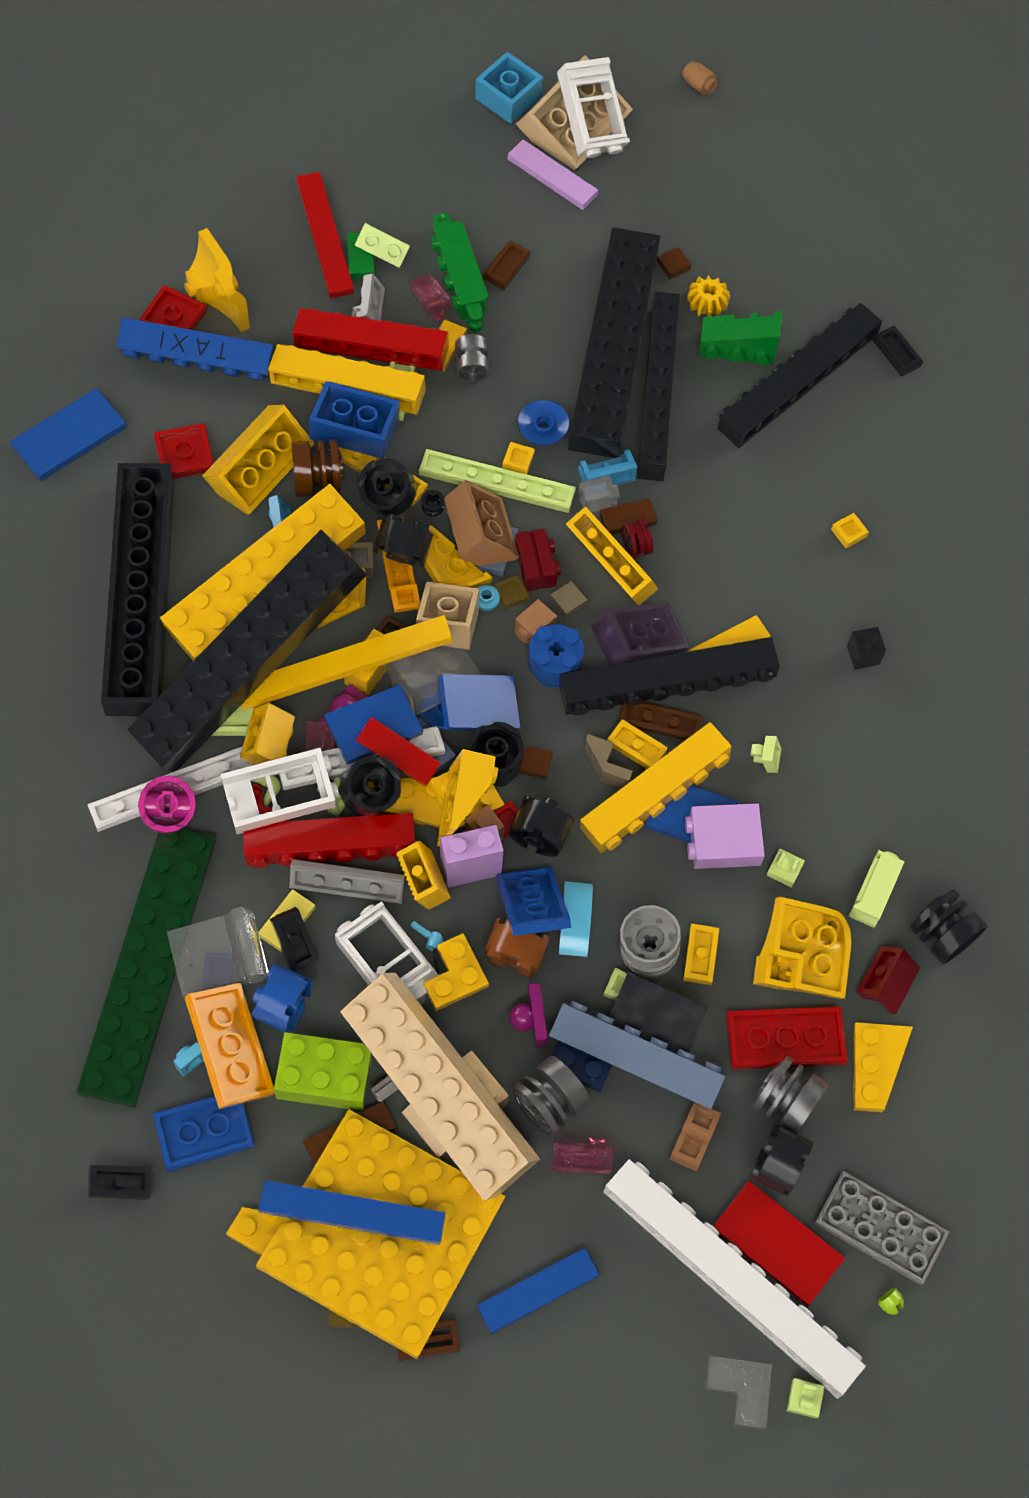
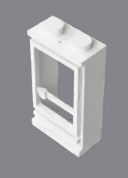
[557,57,630,158]
[221,748,339,834]
[335,901,439,1005]

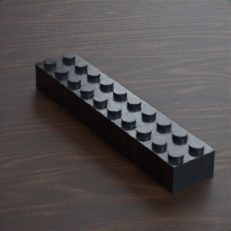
[568,227,661,458]
[101,463,174,717]
[127,530,368,772]

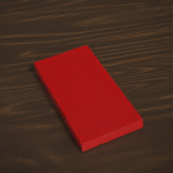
[726,1006,848,1070]
[713,1181,845,1307]

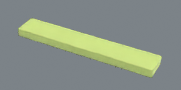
[419,449,576,513]

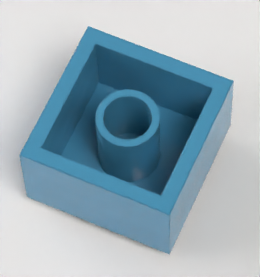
[475,52,543,124]

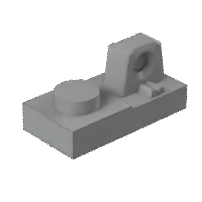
[352,273,385,321]

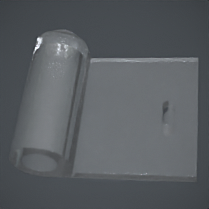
[167,907,268,998]

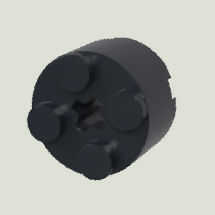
[358,458,417,516]
[373,514,433,567]
[469,722,524,787]
[338,757,401,816]
[509,796,575,857]
[750,1124,813,1196]

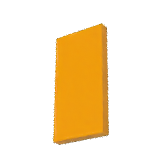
[184,983,275,1109]

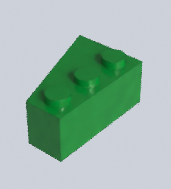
[698,311,782,366]

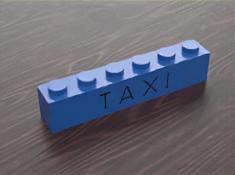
[116,317,276,381]

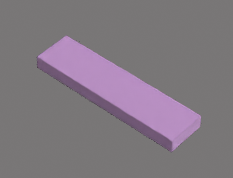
[508,140,598,210]

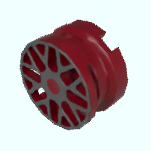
[622,518,654,559]

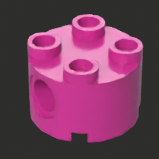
[138,776,196,834]

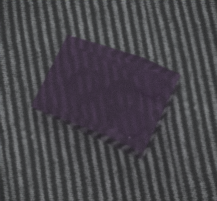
[591,602,690,665]

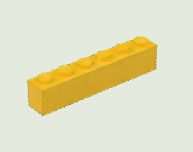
[268,344,426,415]
[580,722,732,854]

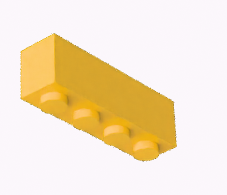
[566,506,658,606]

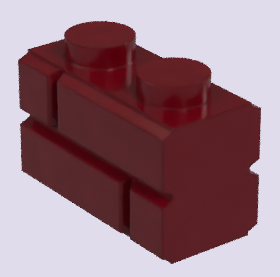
[515,529,561,592]

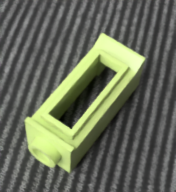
[849,850,905,928]

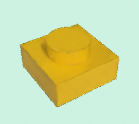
[502,442,535,474]
[831,513,869,549]

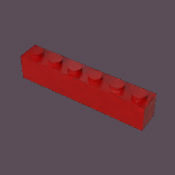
[292,308,449,371]
[243,813,415,868]

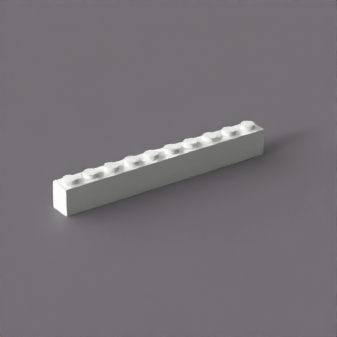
[604,1159,866,1399]

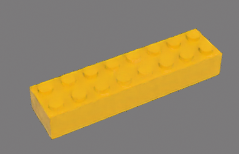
[160,484,366,661]

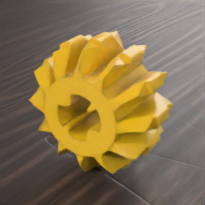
[687,275,730,317]

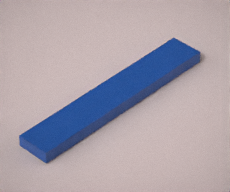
[258,1180,446,1245]

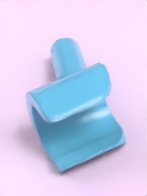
[410,921,444,952]

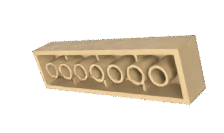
[340,973,540,1201]

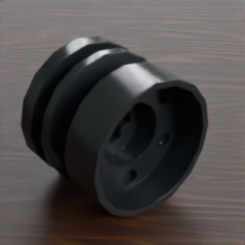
[910,889,988,965]

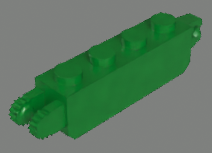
[430,212,488,332]

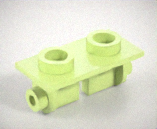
[355,223,410,268]

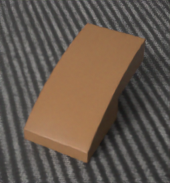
[669,1102,721,1172]

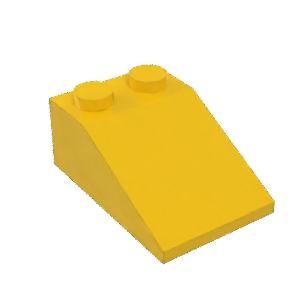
[437,749,498,847]

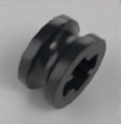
[421,490,445,517]

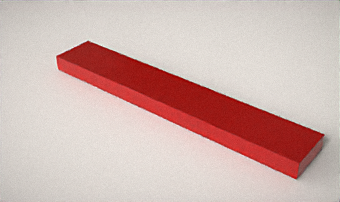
[296,172,354,298]

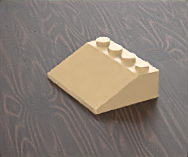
[516,55,633,170]

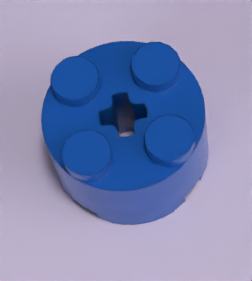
[528,625,584,687]
[252,964,313,1033]

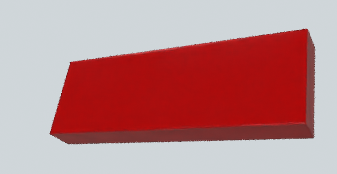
[355,717,440,787]

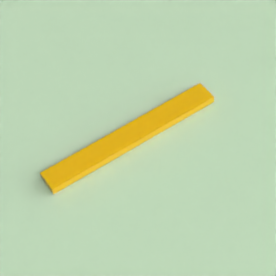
[241,615,453,710]

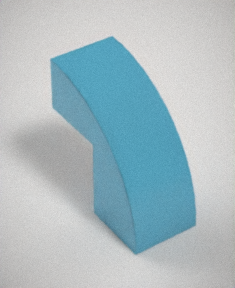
[559,881,593,957]

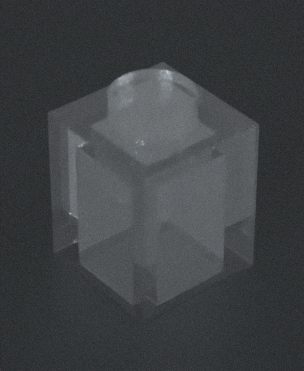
[578,475,620,516]

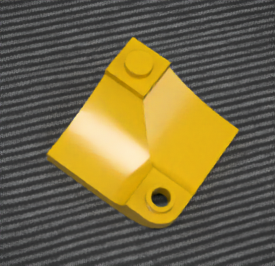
[184,228,250,332]
[753,897,851,999]

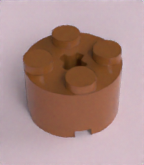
[484,918,550,978]

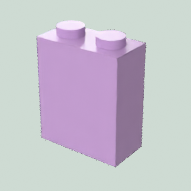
[685,803,765,869]
[440,825,503,888]

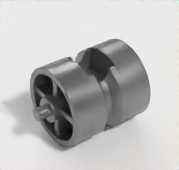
[455,334,489,383]

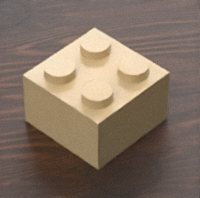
[416,582,479,650]

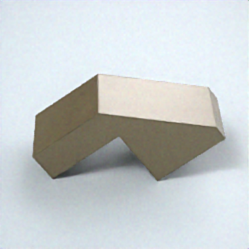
[584,734,633,789]

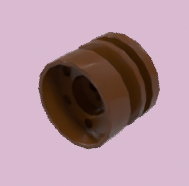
[291,439,343,498]

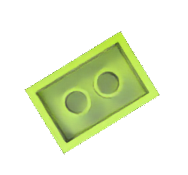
[274,1032,373,1111]

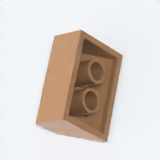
[444,480,519,566]

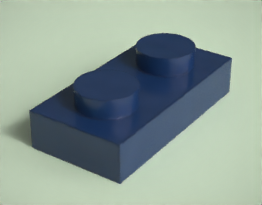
[552,1041,612,1092]

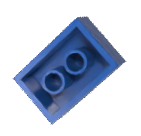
[309,381,400,459]

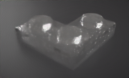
[706,1356,772,1430]

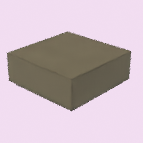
[550,581,587,618]

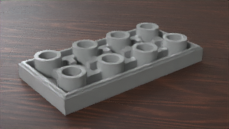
[814,1171,950,1286]

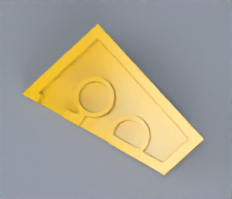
[424,525,493,588]
[367,777,443,829]
[853,1022,913,1112]

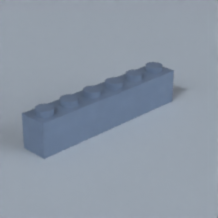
[549,1001,725,1109]

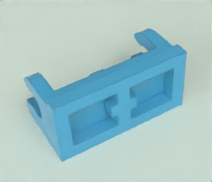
[577,449,637,493]

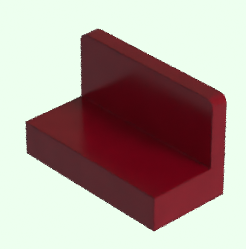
[857,945,920,1014]

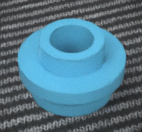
[477,585,500,611]

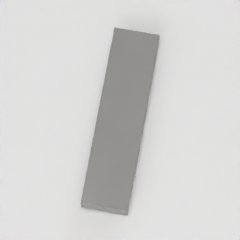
[289,859,405,904]

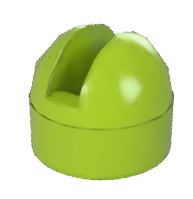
[877,1287,904,1315]

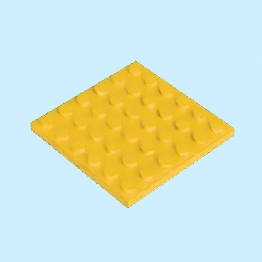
[256,1109,506,1359]

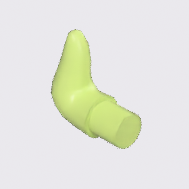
[253,776,281,806]

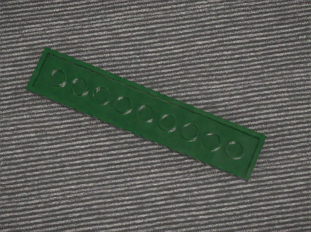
[76,829,216,1108]

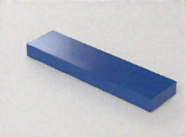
[477,1248,599,1335]

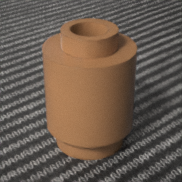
[682,61,717,95]

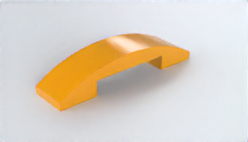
[377,517,420,613]

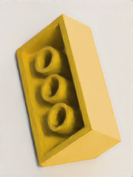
[202,405,315,515]

